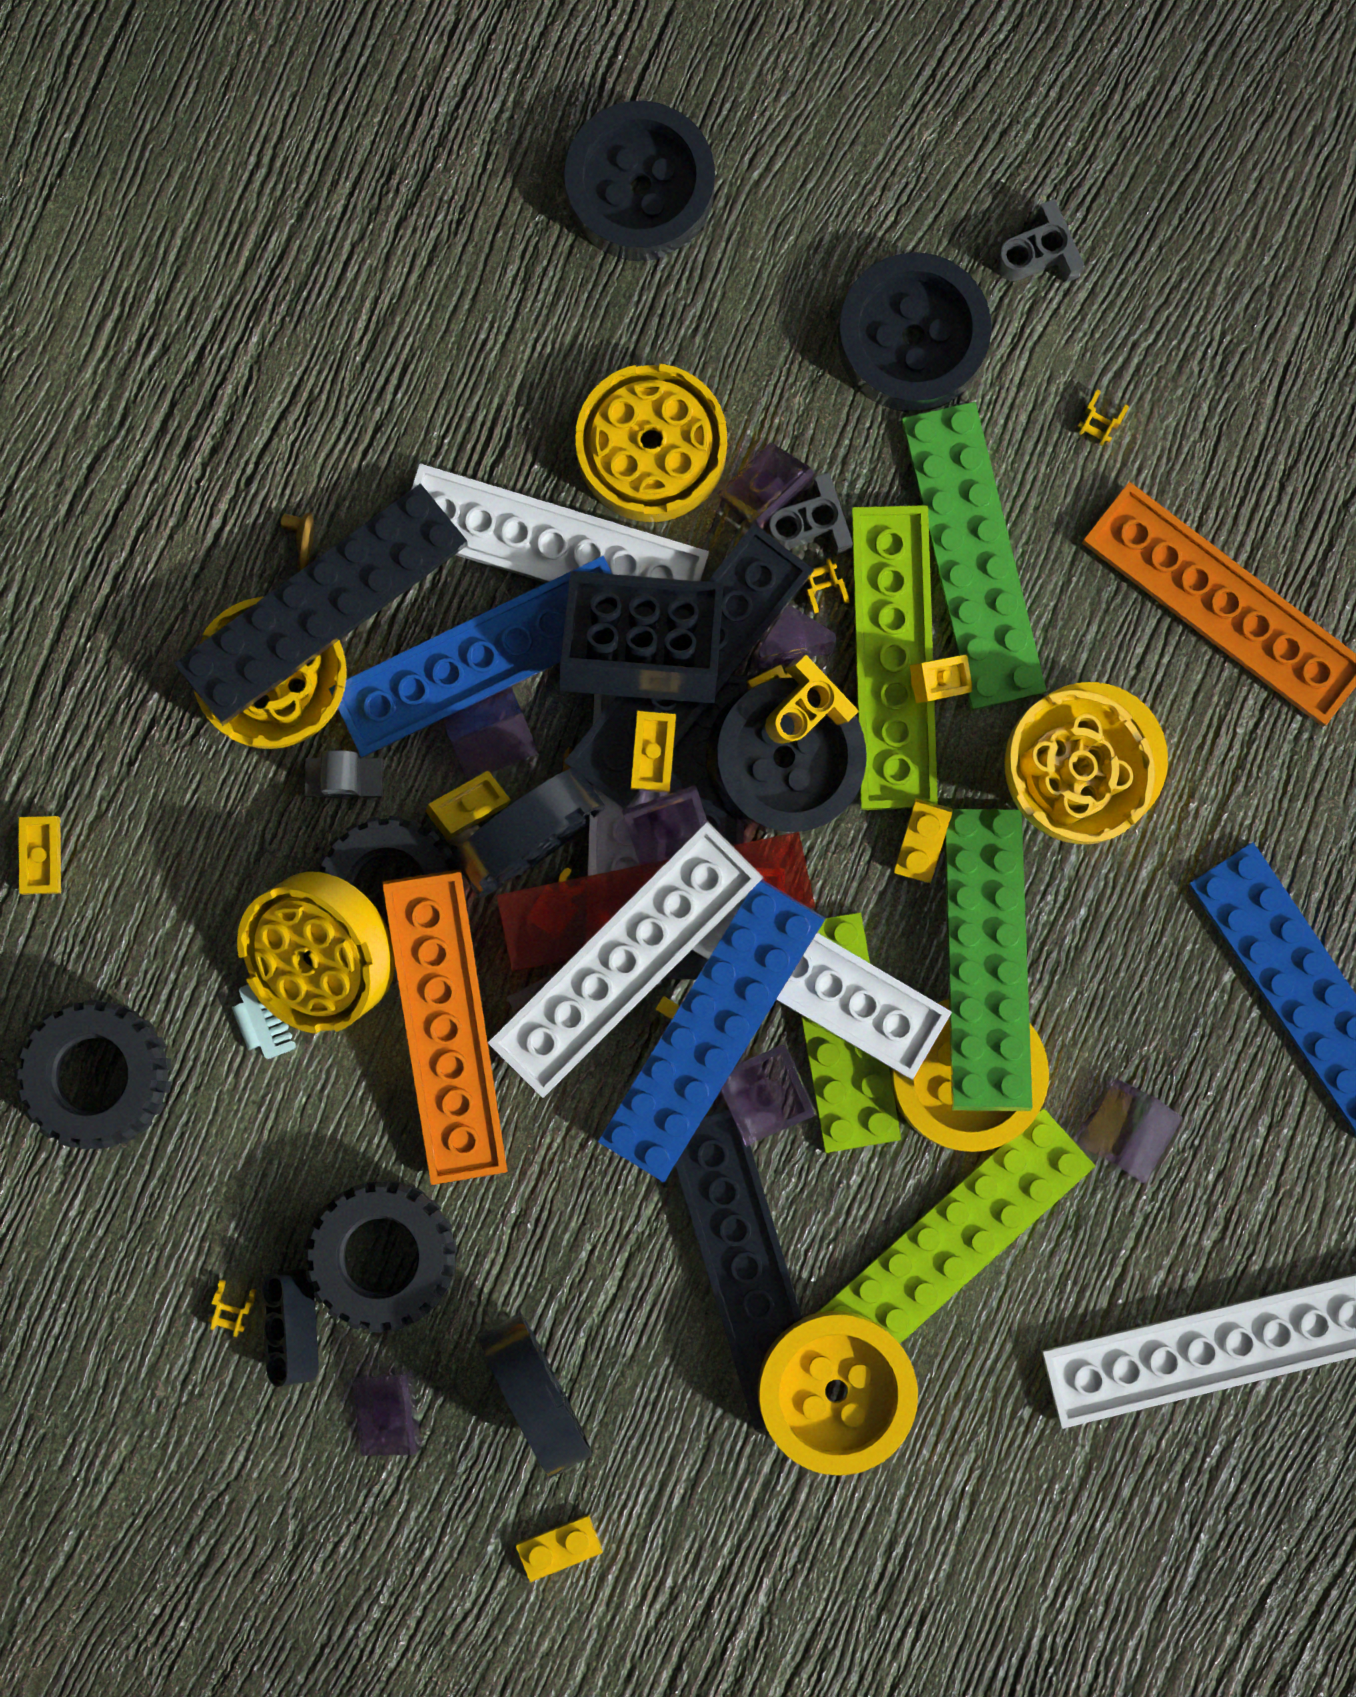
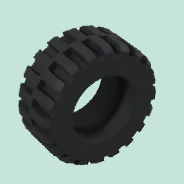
[318,816,465,936]
[14,1000,172,1149]
[304,1181,457,1332]

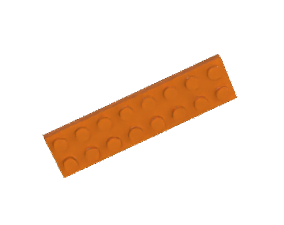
[1082,481,1356,727]
[382,869,508,1185]

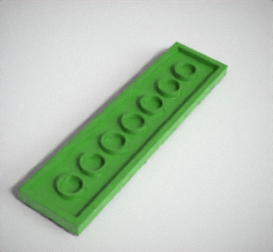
[901,402,1047,711]
[944,809,1033,1111]

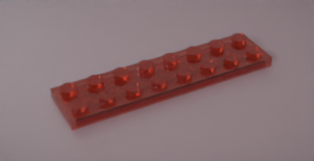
[497,832,815,972]

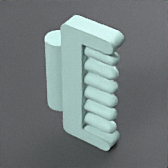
[232,984,296,1059]

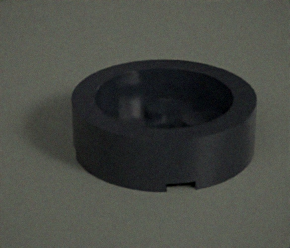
[564,101,715,261]
[838,252,992,412]
[706,677,867,834]
[451,767,605,897]
[478,1312,593,1478]

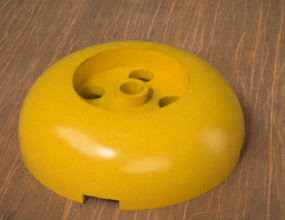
[194,597,347,749]
[1004,690,1155,844]

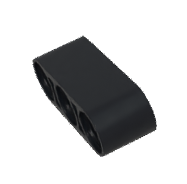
[261,1269,319,1387]

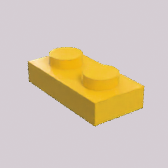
[909,654,972,703]
[631,711,676,793]
[425,771,511,841]
[894,798,952,883]
[19,816,61,895]
[516,1514,603,1582]

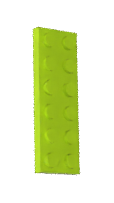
[801,912,902,1153]

